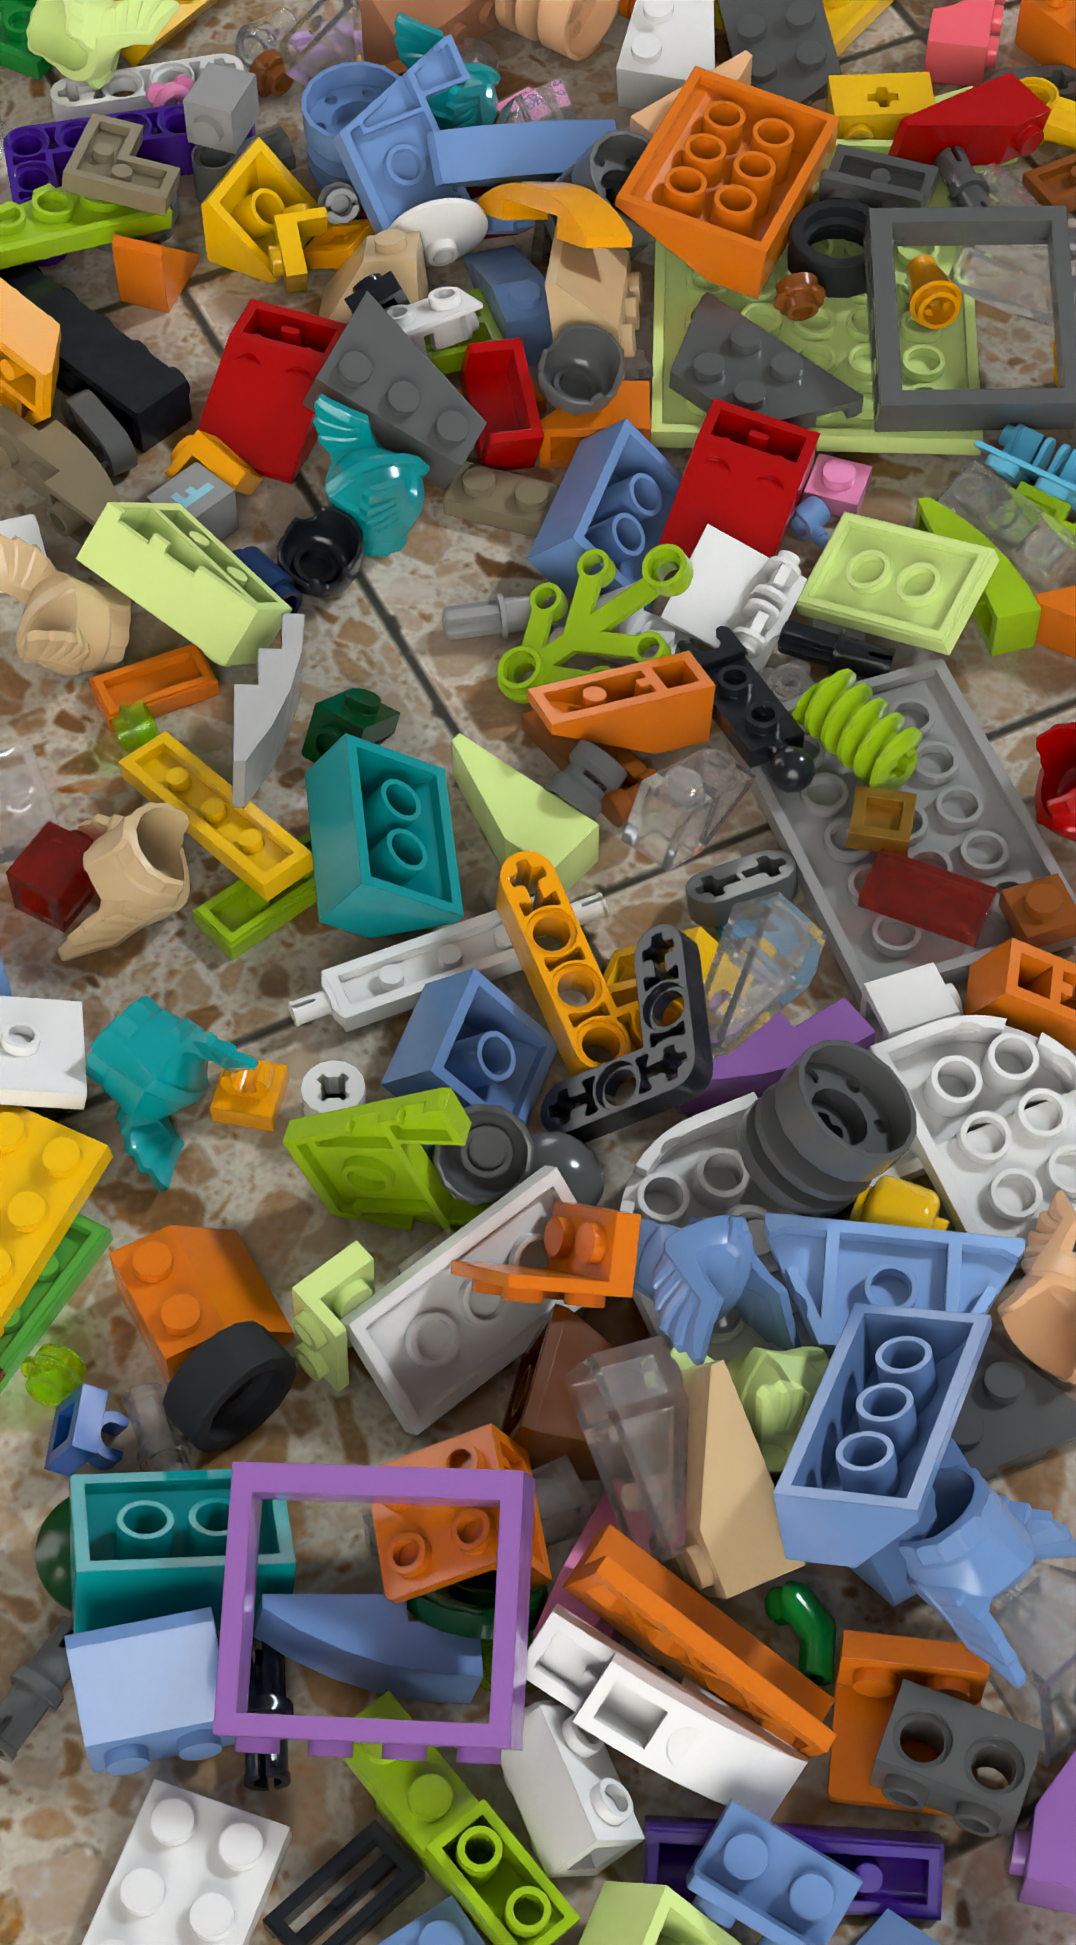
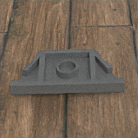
[717,0,842,106]
[669,292,864,429]
[951,1337,1076,1481]

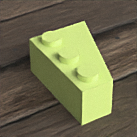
[75,502,292,667]

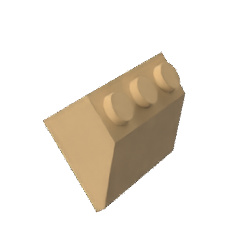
[545,216,643,379]

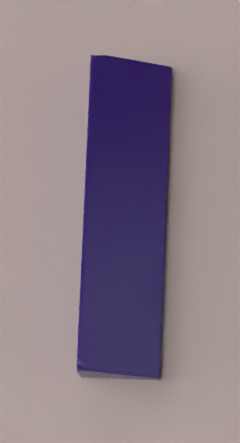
[642,1815,944,1920]

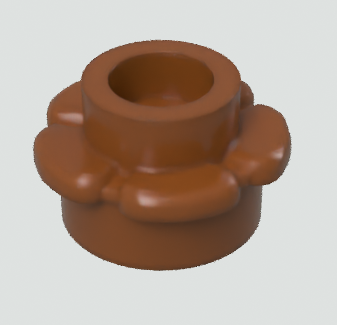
[249,49,295,98]
[773,272,826,321]

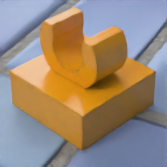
[210,1060,290,1132]

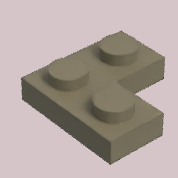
[62,113,180,216]

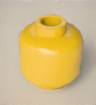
[849,1175,950,1231]

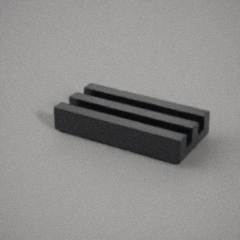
[262,1819,425,1945]

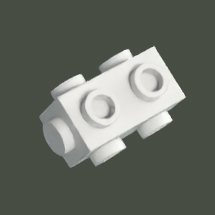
[501,1700,645,1878]

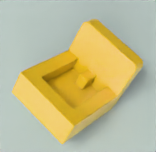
[268,204,328,293]

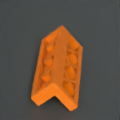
[562,1524,837,1758]

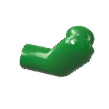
[765,1580,836,1685]

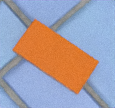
[88,643,220,732]

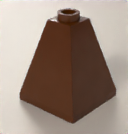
[500,1303,675,1481]

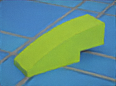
[914,496,1042,656]

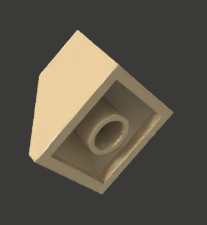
[319,229,429,324]

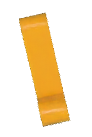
[495,851,684,1084]

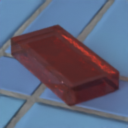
[858,848,998,947]

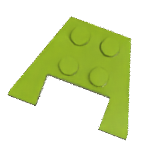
[282,1087,495,1237]

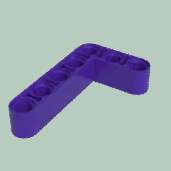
[3,104,256,267]

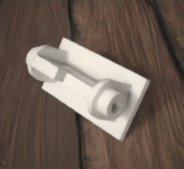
[384,286,483,355]

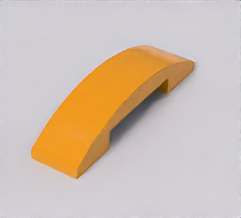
[477,182,633,248]

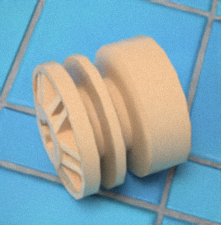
[495,0,620,61]

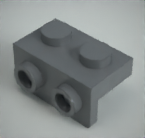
[819,144,939,208]

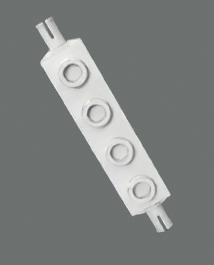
[287,892,609,1032]

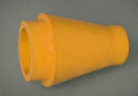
[906,255,962,329]

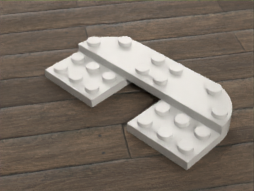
[619,1015,1076,1364]

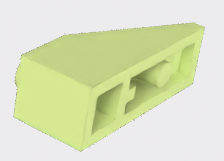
[452,733,599,894]

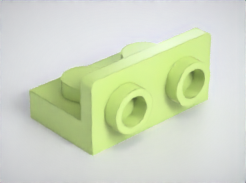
[291,1240,375,1393]

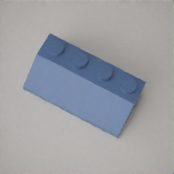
[773,1303,992,1568]

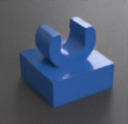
[44,1383,129,1477]

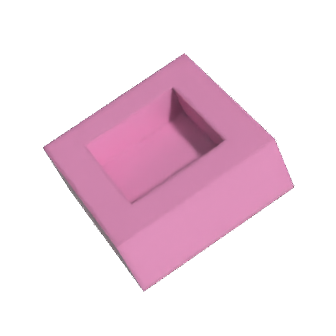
[803,453,873,517]

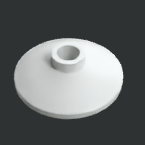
[388,198,488,267]

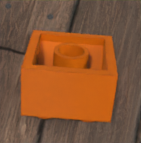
[109,1225,295,1386]

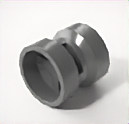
[544,739,628,821]

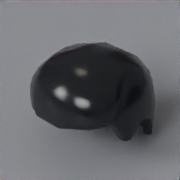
[276,506,363,598]

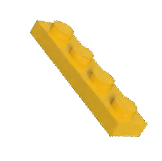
[118,731,314,902]

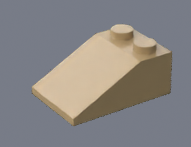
[666,1360,806,1599]

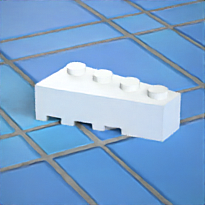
[616,0,715,110]

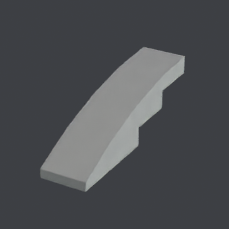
[232,613,305,808]

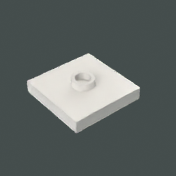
[0,996,87,1110]

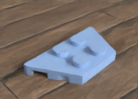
[763,1212,1025,1356]

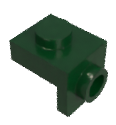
[302,688,400,763]

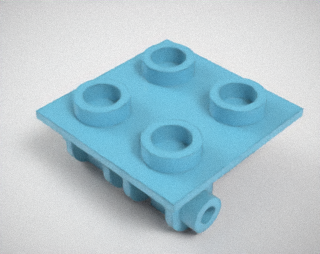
[974,423,1076,511]

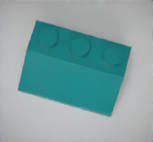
[305,733,464,938]
[69,1469,296,1634]

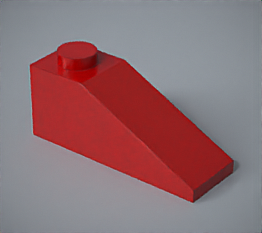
[888,72,1051,165]

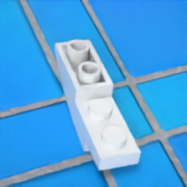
[526,1603,809,1821]

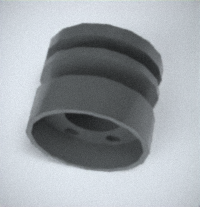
[544,130,655,262]
[737,1040,917,1218]

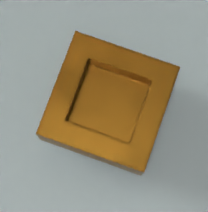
[847,785,917,857]

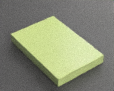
[795,511,999,656]

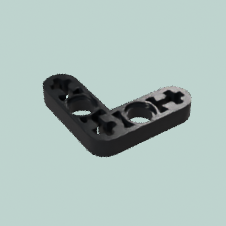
[540,924,713,1143]

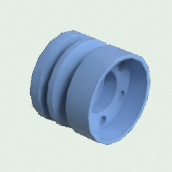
[301,61,400,204]

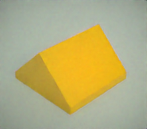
[201,137,318,284]

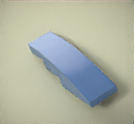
[426,119,617,187]

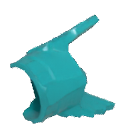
[394,12,501,130]
[313,394,430,557]
[85,996,258,1192]

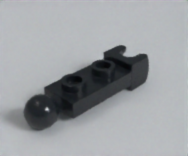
[675,626,816,793]

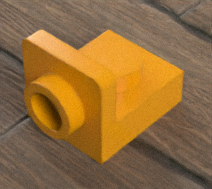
[303,219,375,271]
[165,430,264,496]

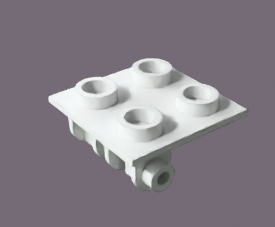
[659,524,807,675]

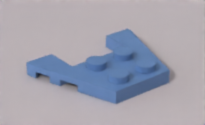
[332,34,536,235]

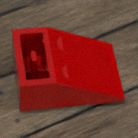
[197,299,347,484]
[658,398,821,559]

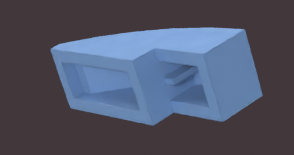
[253,1594,483,1704]

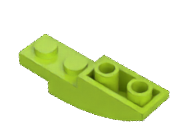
[341,1690,581,1945]

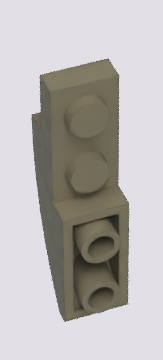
[0,404,120,546]

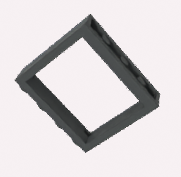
[863,205,1076,432]

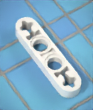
[50,53,244,121]

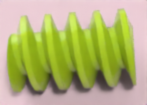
[792,668,922,791]

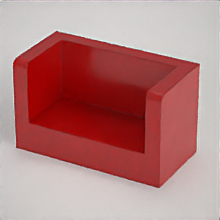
[459,337,544,471]

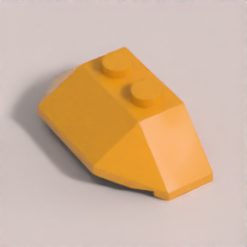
[0,278,61,425]

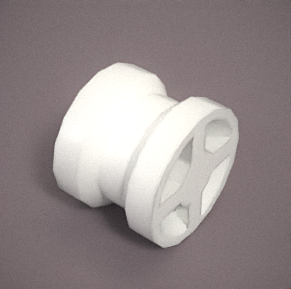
[301,1060,366,1117]

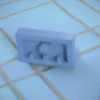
[686,1798,863,1945]

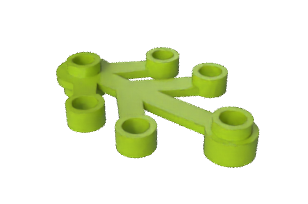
[497,544,694,704]

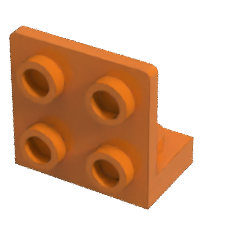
[450,1201,641,1308]
[371,1423,552,1604]
[827,1629,990,1817]

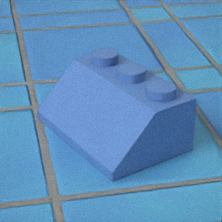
[527,418,683,612]

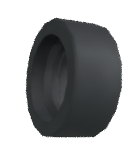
[787,199,871,298]
[162,1321,297,1453]

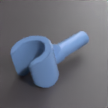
[791,496,831,551]

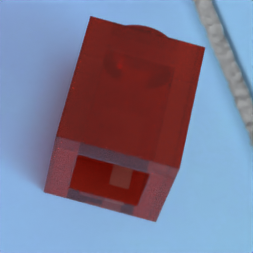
[6,821,97,933]

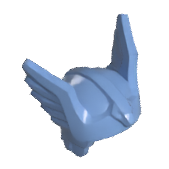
[633,1215,801,1365]
[899,1464,1076,1689]

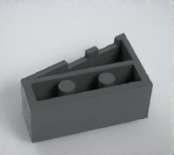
[302,291,487,491]

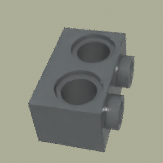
[869,1679,1046,1838]

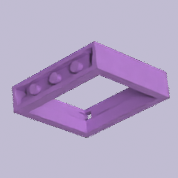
[213,1462,535,1764]

